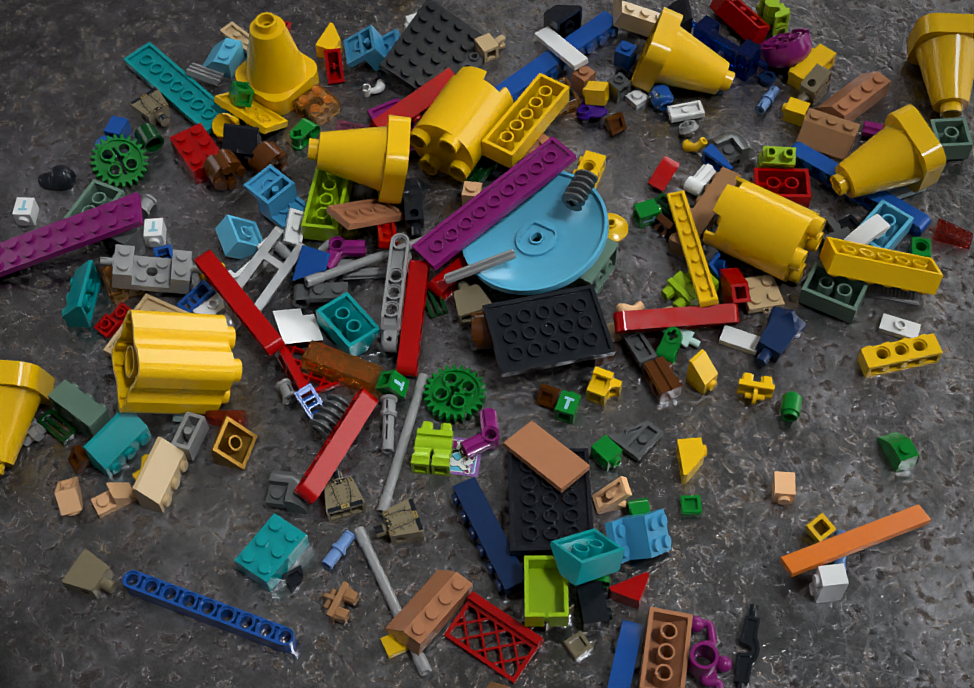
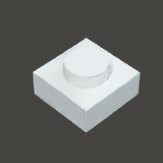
[625,88,649,110]

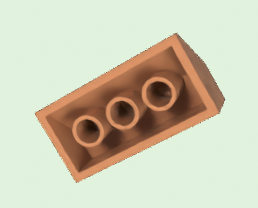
[815,71,891,121]
[385,570,473,656]
[637,607,693,688]

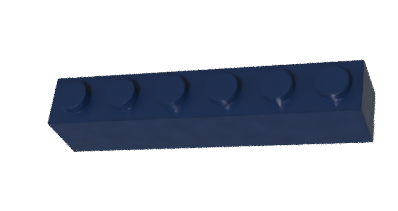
[451,477,524,598]

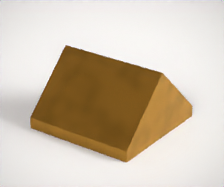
[210,416,258,470]

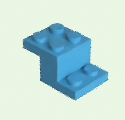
[343,25,400,71]
[244,164,307,230]
[604,509,671,564]

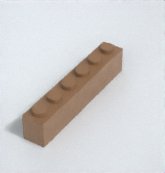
[668,167,742,258]

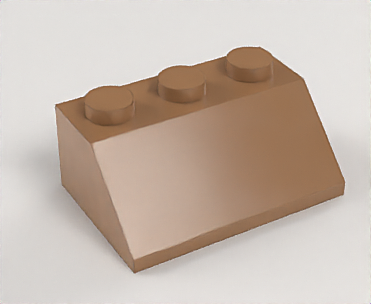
[796,108,860,161]

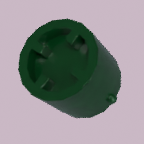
[134,123,164,154]

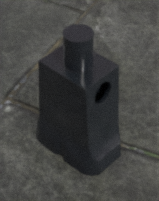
[402,178,430,239]

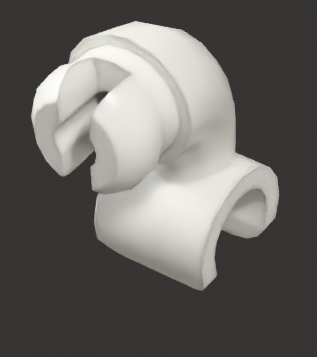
[362,79,386,98]

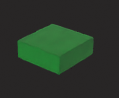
[679,495,702,517]

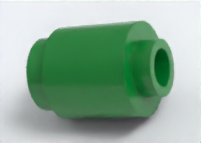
[780,391,802,422]

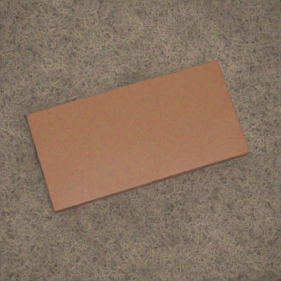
[326,198,405,230]
[503,420,590,493]

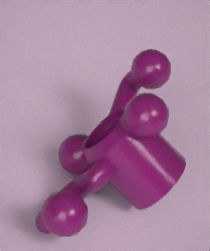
[687,616,732,688]

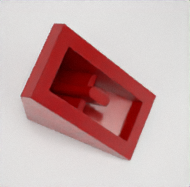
[324,48,345,84]
[608,571,649,609]

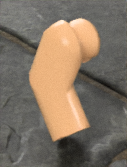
[616,301,645,312]

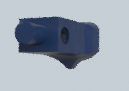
[754,306,807,367]

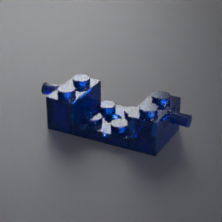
[692,15,769,82]

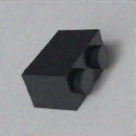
[576,581,613,632]

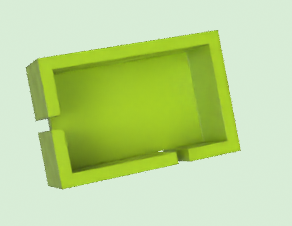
[524,556,569,627]

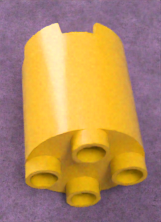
[410,66,514,182]
[703,176,826,284]

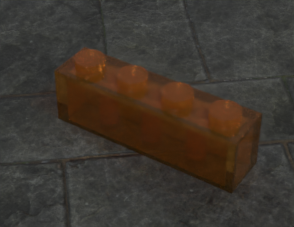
[302,340,383,395]

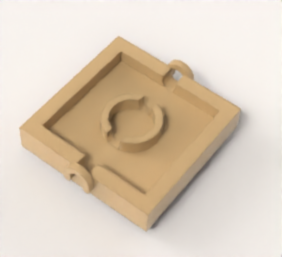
[744,274,785,314]

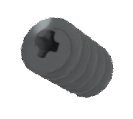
[562,169,598,211]
[308,393,350,439]

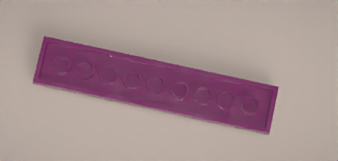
[412,136,577,271]
[0,192,143,277]

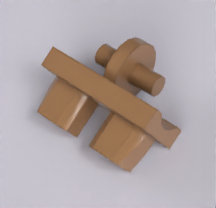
[321,581,359,624]

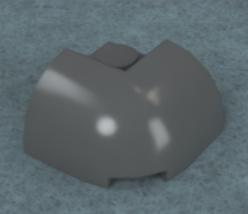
[706,132,755,163]
[265,470,310,514]

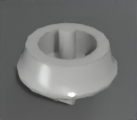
[678,120,699,137]

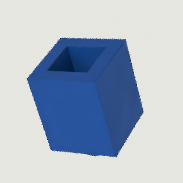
[614,40,637,71]
[103,116,132,139]

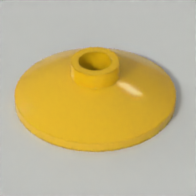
[608,213,628,242]

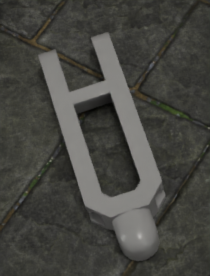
[223,226,306,332]
[381,233,412,353]

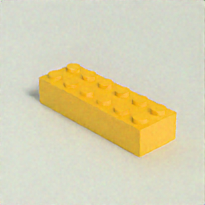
[482,73,570,169]
[819,237,943,295]

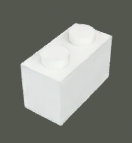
[809,563,849,603]

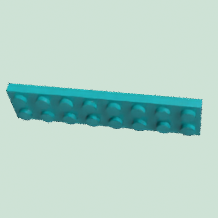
[123,42,232,134]

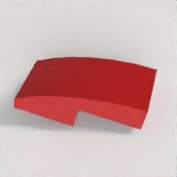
[647,156,680,192]
[94,302,132,338]

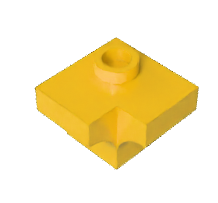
[586,366,623,406]

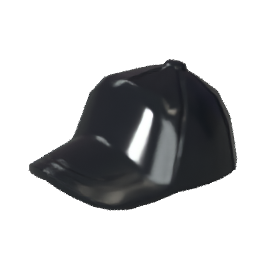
[38,165,77,191]

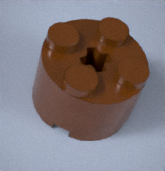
[248,140,289,174]
[203,149,246,190]
[470,312,493,351]

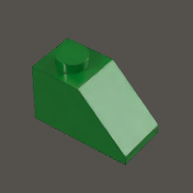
[877,432,919,472]

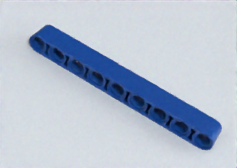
[791,142,931,237]
[122,570,297,653]

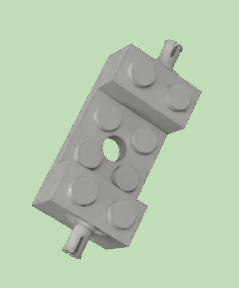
[100,244,202,294]

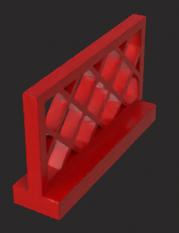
[275,332,344,399]
[444,591,545,684]

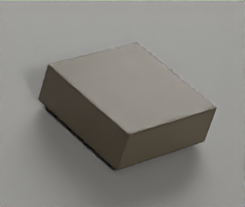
[563,631,593,661]

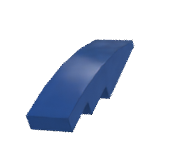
[607,620,644,688]

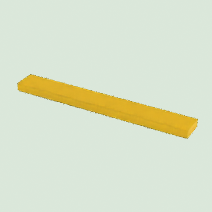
[666,190,719,307]

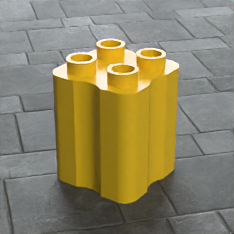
[112,309,242,415]

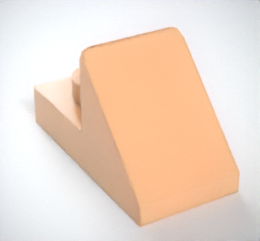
[592,476,632,514]
[91,482,138,518]

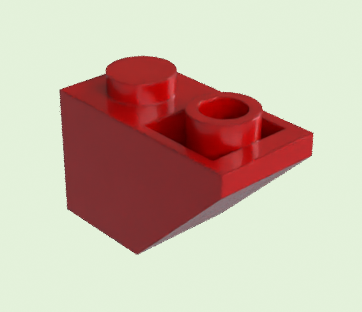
[719,268,751,305]

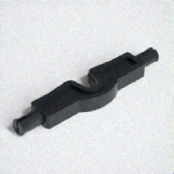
[733,604,760,688]

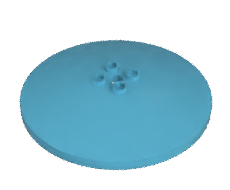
[462,171,609,295]

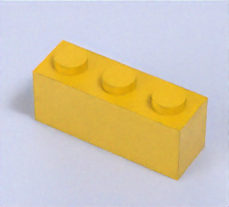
[787,44,837,90]

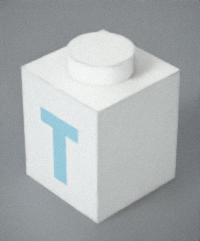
[12,197,39,226]
[143,218,167,248]

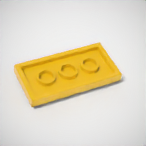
[214,92,288,134]

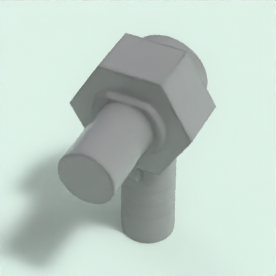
[23,417,46,447]

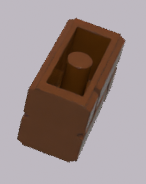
[642,356,683,403]

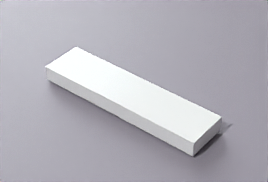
[534,26,588,71]

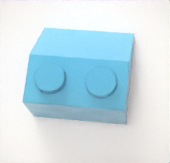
[203,38,245,79]
[215,215,263,259]

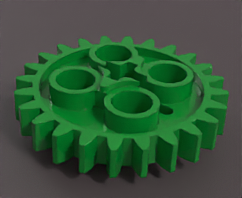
[90,134,149,190]
[423,364,487,424]

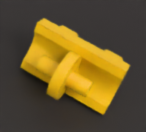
[736,372,775,405]

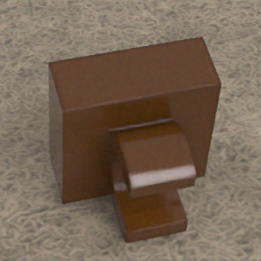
[604,112,627,136]
[654,213,676,237]
[536,383,560,409]
[68,445,92,474]

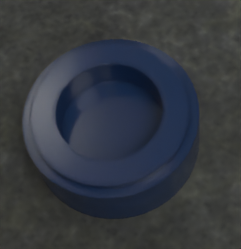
[758,71,776,87]

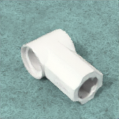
[683,164,716,197]

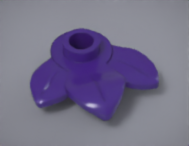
[576,101,609,121]

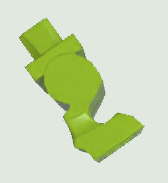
[756,0,791,37]
[757,146,796,168]
[661,270,719,307]
[411,421,454,477]

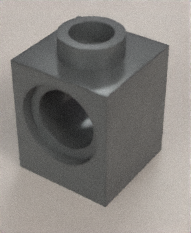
[607,72,631,104]

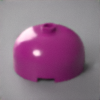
[759,28,812,69]

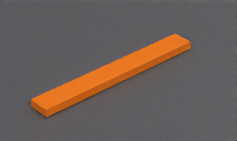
[780,504,931,577]

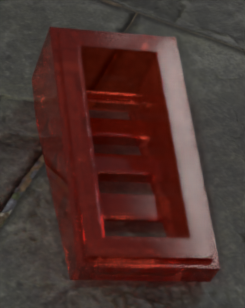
[932,218,973,249]
[206,410,248,429]

